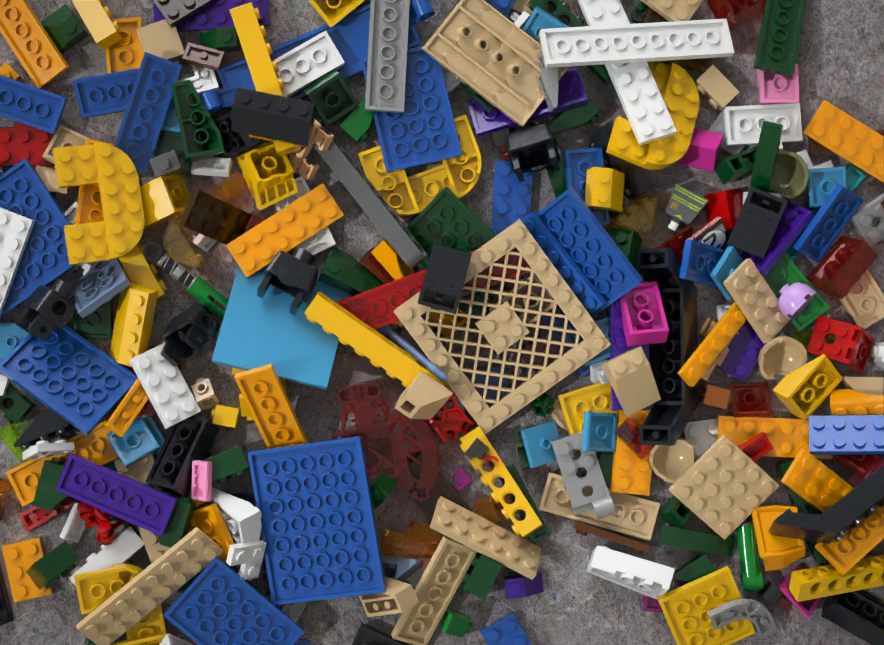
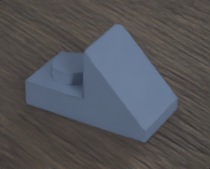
[381,555,424,582]

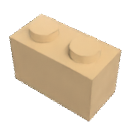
[695,65,739,111]

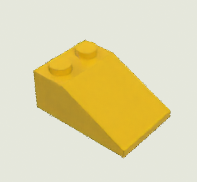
[773,354,843,421]

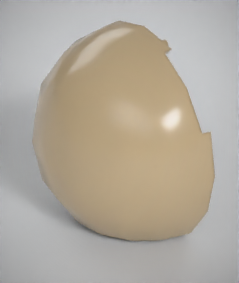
[758,336,807,380]
[649,437,695,484]

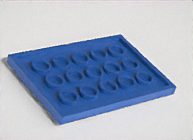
[361,46,462,173]
[537,187,644,317]
[0,325,138,436]
[163,556,305,645]

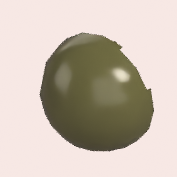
[770,150,809,199]

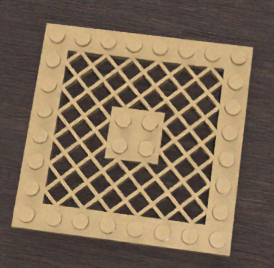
[393,219,611,434]

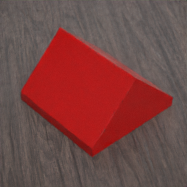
[703,189,742,230]

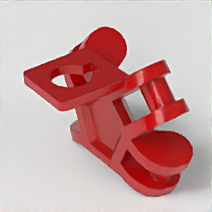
[426,391,476,444]
[77,501,125,546]

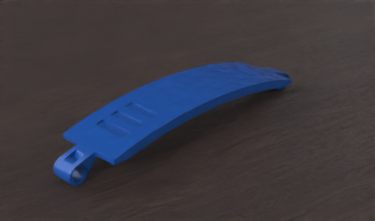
[200,0,435,114]

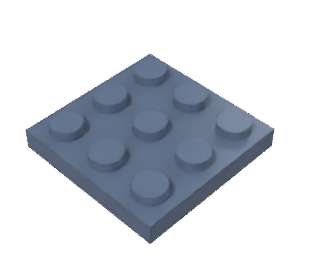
[69,258,130,318]

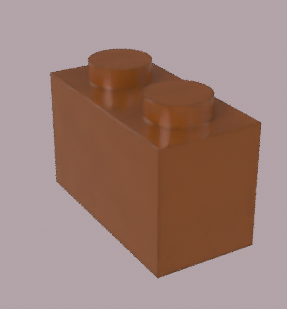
[699,384,733,409]

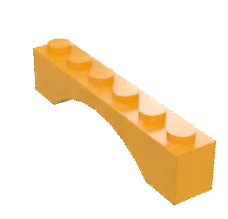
[371,238,467,338]
[830,389,884,416]

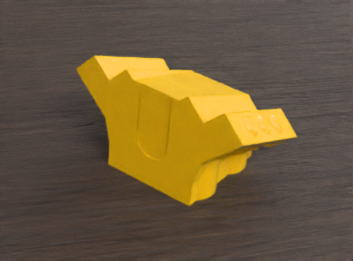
[236,141,298,210]

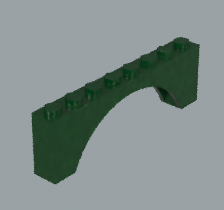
[32,457,196,548]

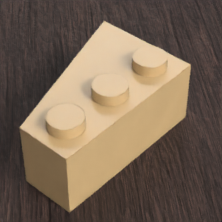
[359,576,419,617]

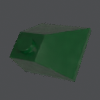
[41,4,89,55]

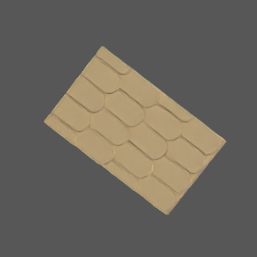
[422,0,569,126]

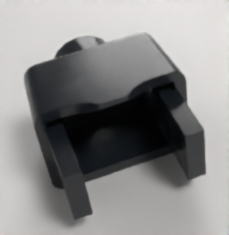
[506,122,560,183]
[257,248,318,315]
[17,279,77,341]
[160,304,220,366]

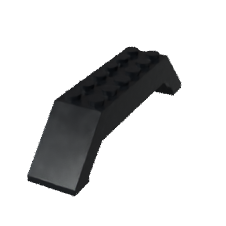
[637,247,699,446]
[768,465,884,544]

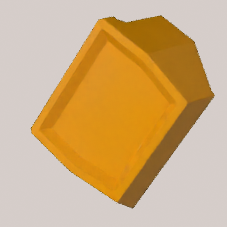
[752,505,805,571]

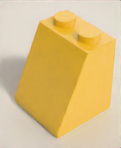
[140,174,191,229]

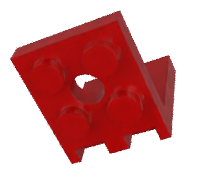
[806,316,875,375]

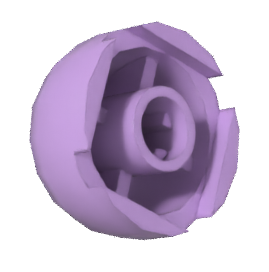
[778,282,817,320]

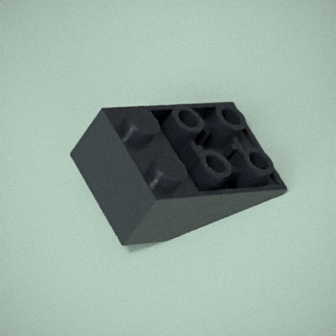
[214,110,263,158]
[727,186,788,259]
[417,244,472,314]
[14,408,74,449]

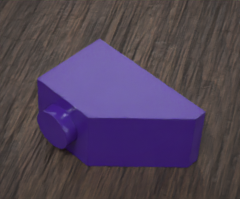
[503,572,544,599]

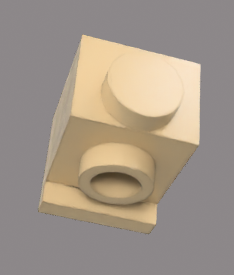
[191,378,220,411]

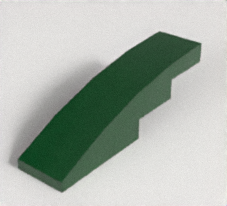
[749,121,783,193]
[500,463,551,543]
[658,524,735,557]

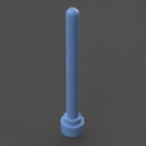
[375,324,448,382]

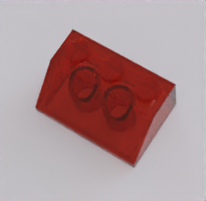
[806,236,878,299]

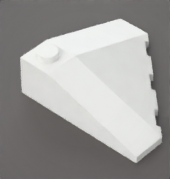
[203,488,262,581]

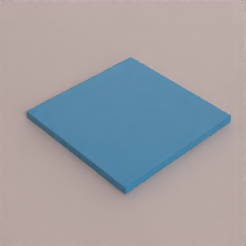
[212,265,350,390]

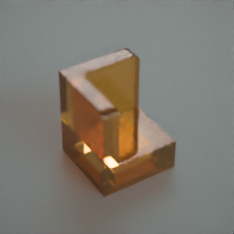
[472,495,504,523]

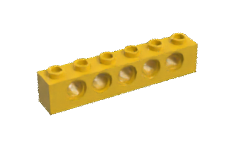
[460,426,543,538]
[789,555,884,602]

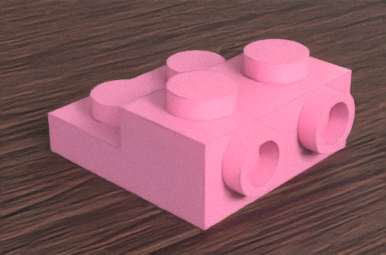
[757,64,799,104]

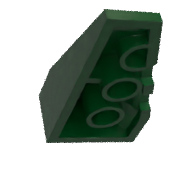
[171,80,224,163]
[318,247,385,295]

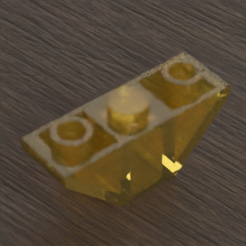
[609,195,659,235]
[162,216,205,269]

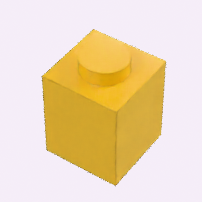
[210,404,241,428]

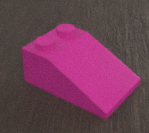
[620,281,669,347]

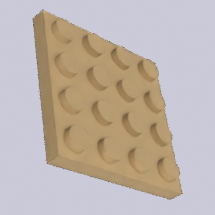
[669,434,779,540]

